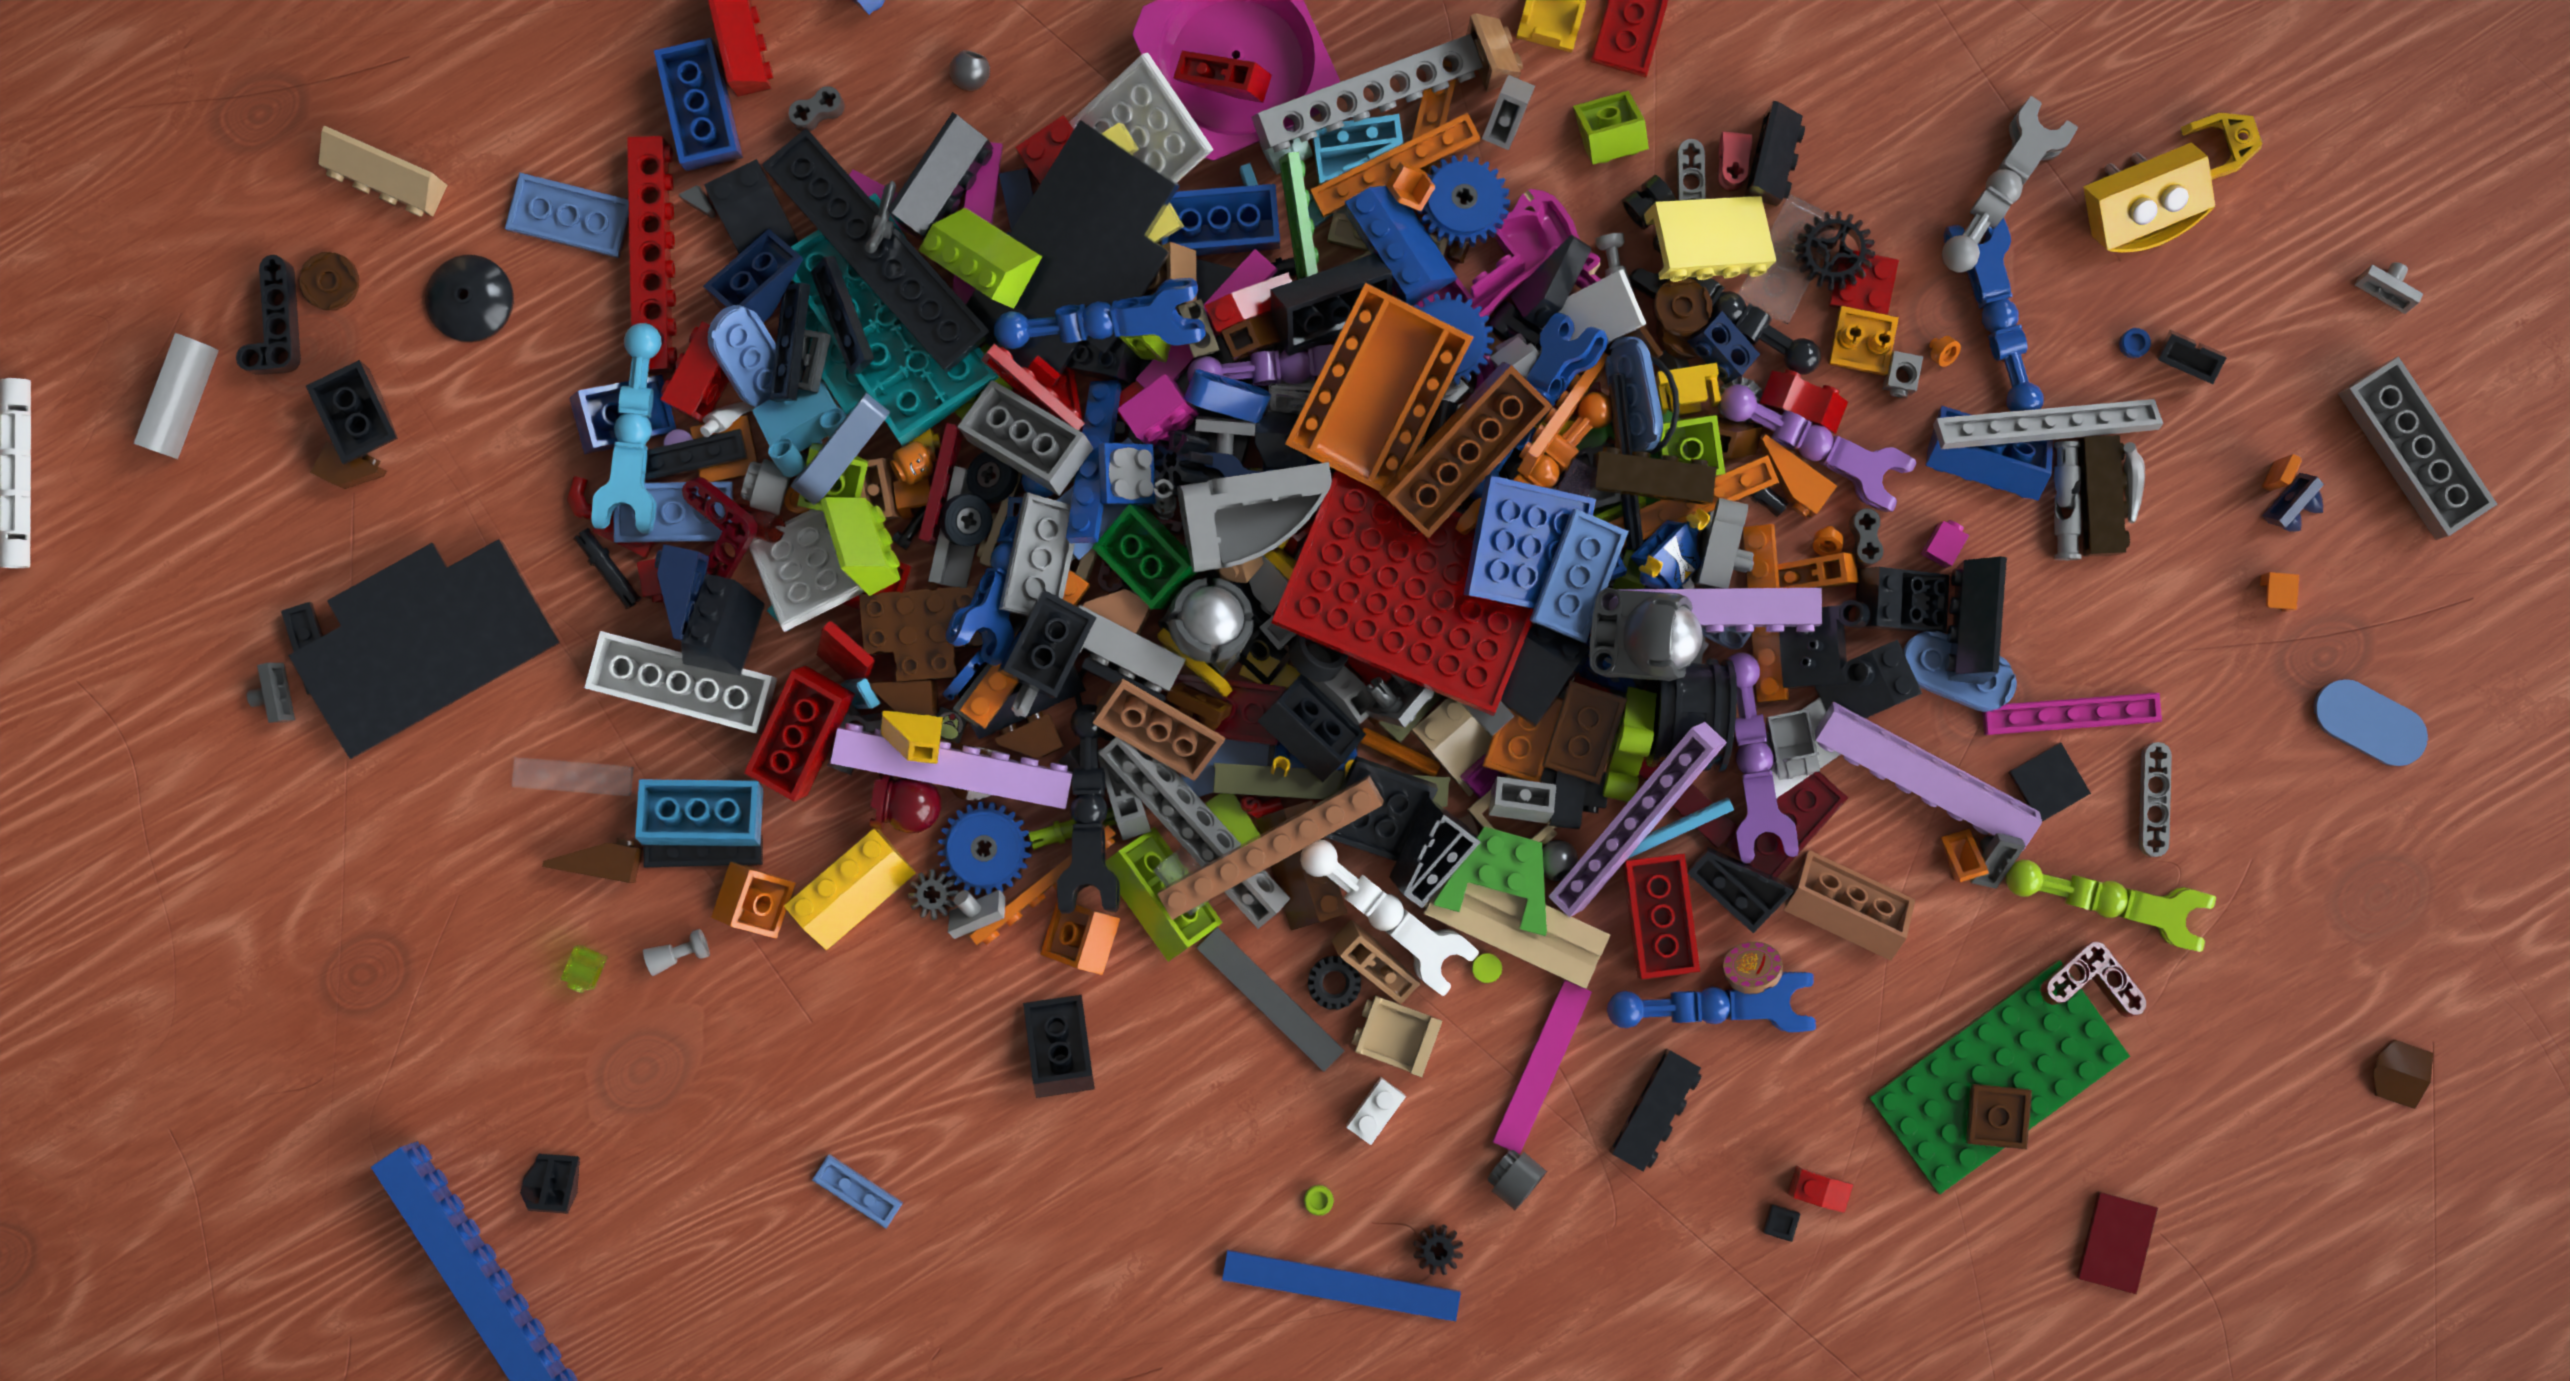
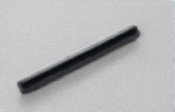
[1608,373,1643,550]

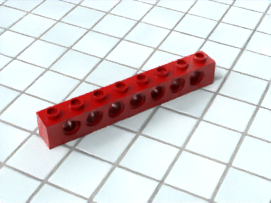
[627,136,677,374]

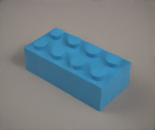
[635,779,763,846]

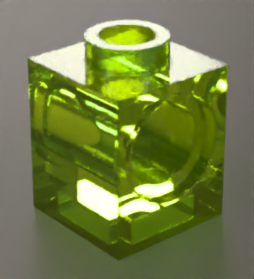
[561,945,608,993]

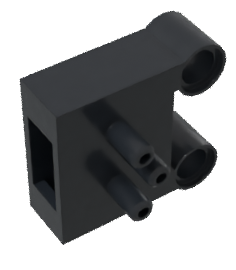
[1779,600,1876,689]

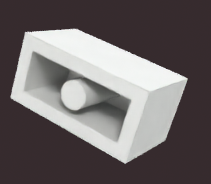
[1346,1077,1406,1145]

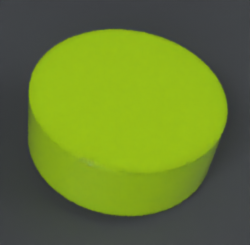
[1472,953,1502,983]
[1304,1185,1334,1216]

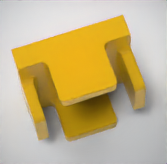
[1516,0,1586,53]
[1655,363,1721,416]

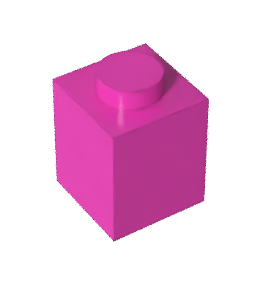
[1921,520,1969,568]

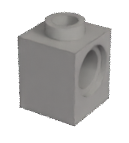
[1882,351,1923,398]

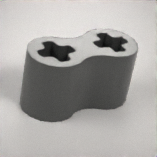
[789,86,845,132]
[1849,508,1884,567]

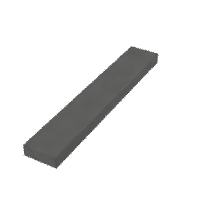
[1197,927,1345,1072]

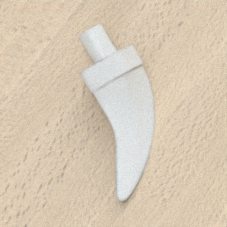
[700,402,756,437]

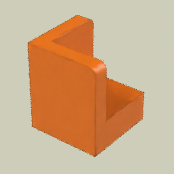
[1386,161,1435,211]
[893,477,932,519]
[2260,572,2299,612]

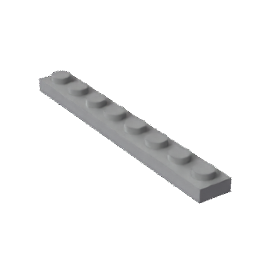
[1933,399,2163,449]

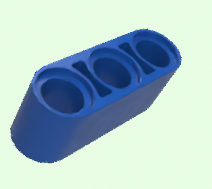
[1184,369,1271,423]

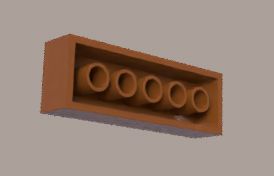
[1379,362,1553,538]

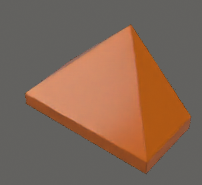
[1941,829,1989,882]

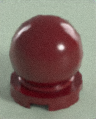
[870,773,941,833]

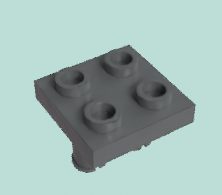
[1365,673,1435,727]

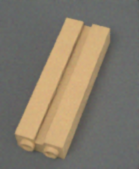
[1423,880,1611,989]

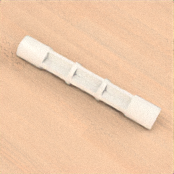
[0,378,31,568]

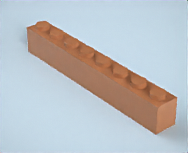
[1157,775,1384,920]

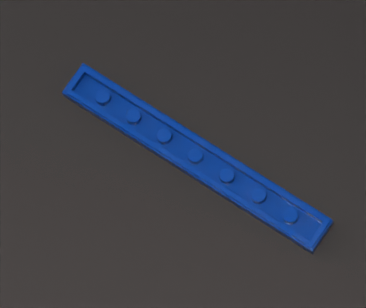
[1222,1249,1461,1322]

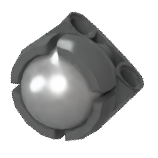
[1158,578,1254,677]
[1590,588,1703,681]

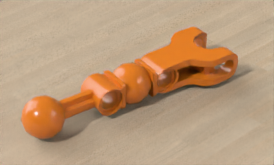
[1455,392,1613,535]

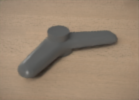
[865,181,896,253]

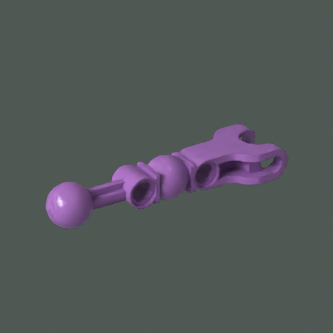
[1187,344,1334,386]
[1719,384,1916,512]
[1727,652,1799,864]

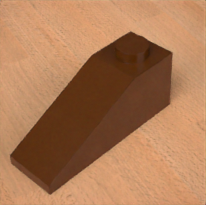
[542,838,642,883]

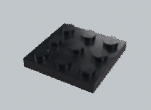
[1325,756,1438,862]

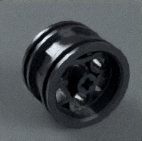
[1645,658,1737,772]

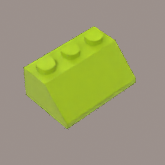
[820,497,901,596]

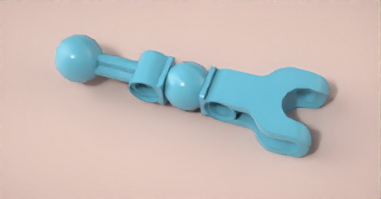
[592,323,662,534]

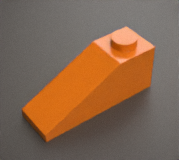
[1759,434,1837,517]
[1778,552,1859,589]

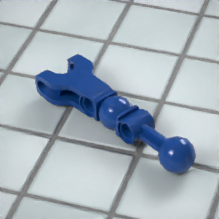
[1943,217,2044,412]
[994,278,1206,349]
[1469,313,1608,500]
[946,475,1054,666]
[1607,972,1816,1033]

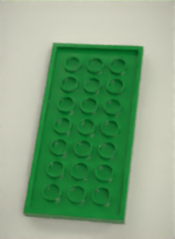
[1868,960,2130,1195]

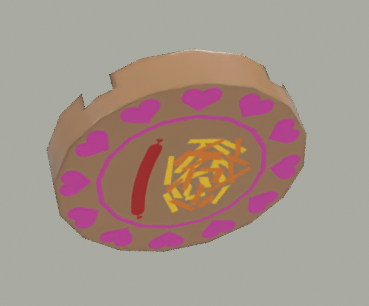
[1723,942,1783,994]

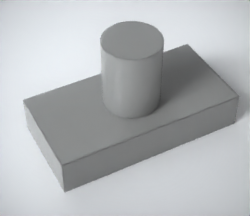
[2355,262,2423,314]
[1195,416,1256,454]
[948,890,1006,939]

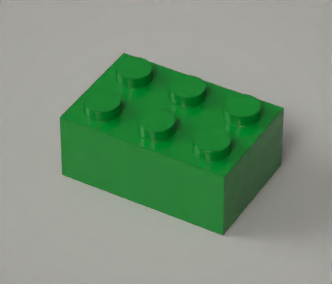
[1092,504,1198,609]

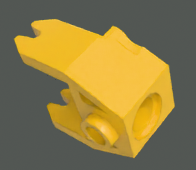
[2181,113,2263,180]

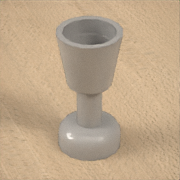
[1595,233,1634,291]
[643,929,710,976]

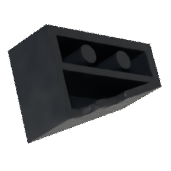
[1389,797,1481,908]
[1687,847,1794,934]

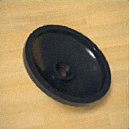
[425,255,514,342]

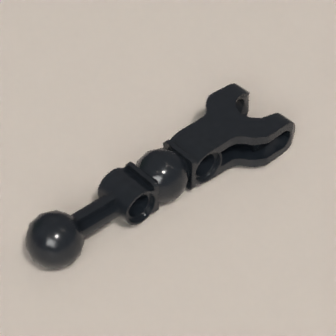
[1629,234,1821,375]
[1057,704,1120,914]

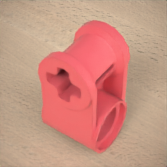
[1718,131,1752,191]

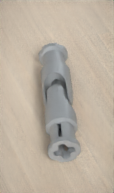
[2054,441,2082,561]

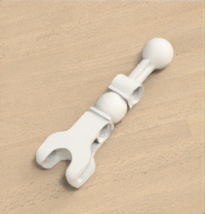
[1300,840,1479,996]

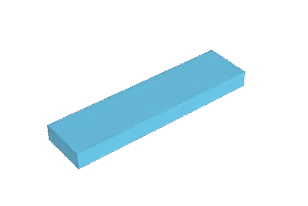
[1627,798,1734,859]

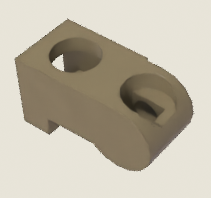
[1178,299,1219,359]

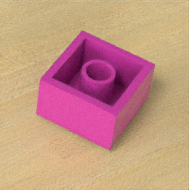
[1117,374,1199,447]

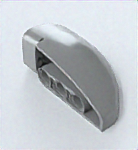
[1177,462,1332,572]

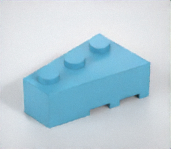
[1312,114,1403,185]

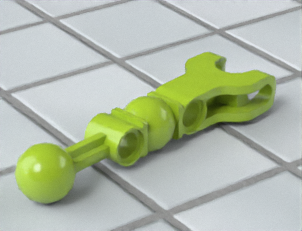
[2006,860,2216,952]

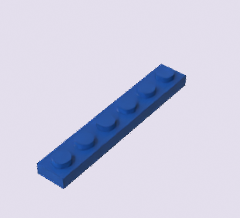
[1066,380,1122,543]

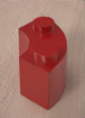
[1759,369,1848,434]

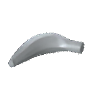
[2124,442,2145,523]

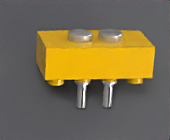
[2083,143,2215,253]

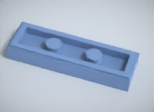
[812,1154,903,1228]

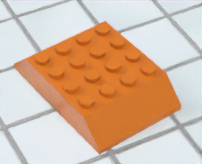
[1285,282,1474,491]

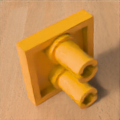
[1828,306,1899,376]

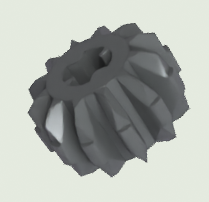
[908,869,959,920]

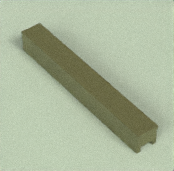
[1213,763,1450,807]

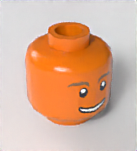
[890,441,937,485]

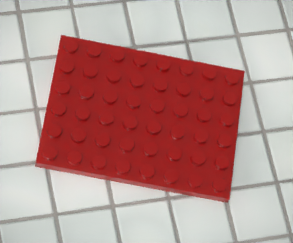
[1271,470,1534,716]

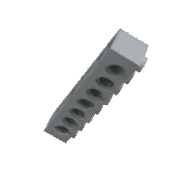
[1251,34,1483,153]
[1099,737,1290,929]

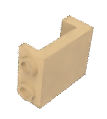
[1351,995,1443,1077]

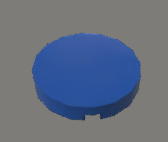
[942,649,985,701]

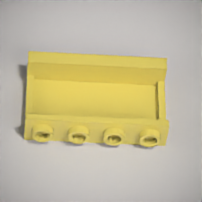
[1644,196,1776,282]

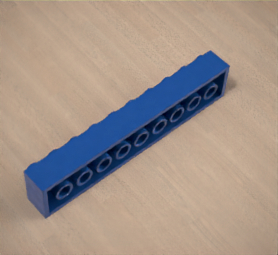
[371,1141,578,1381]

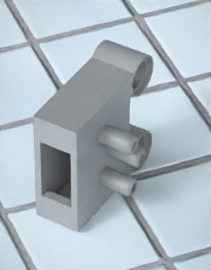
[1692,498,1754,589]

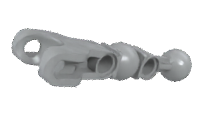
[1942,96,2078,273]

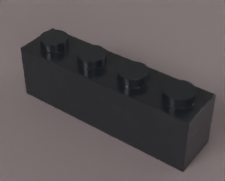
[1609,1048,1702,1172]

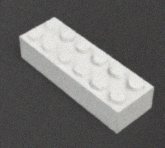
[584,631,777,735]

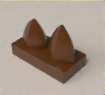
[1166,682,1233,731]

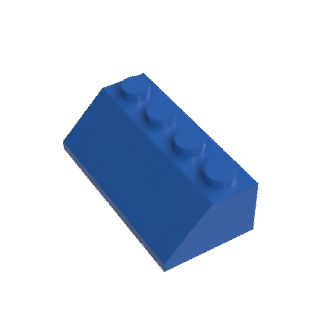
[1162,184,1280,256]
[1345,186,1457,306]
[1926,405,2053,501]

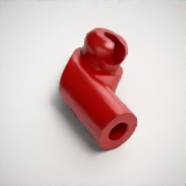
[567,476,592,519]
[1240,795,1283,818]

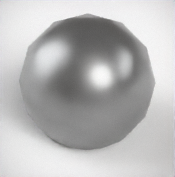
[949,50,990,91]
[1542,840,1578,881]

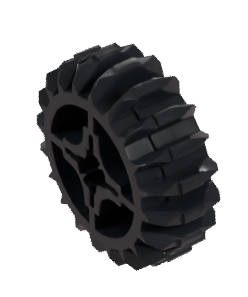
[1795,211,1875,291]

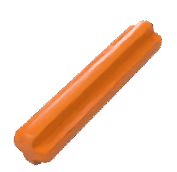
[1360,728,1441,776]

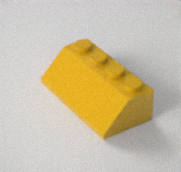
[784,828,916,950]

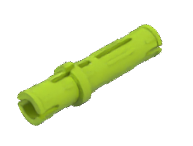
[1029,807,1117,850]

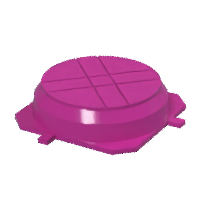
[1132,0,1340,161]

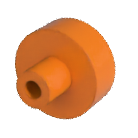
[1929,336,1961,367]
[1813,526,1843,556]

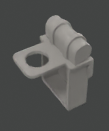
[1765,709,1820,780]

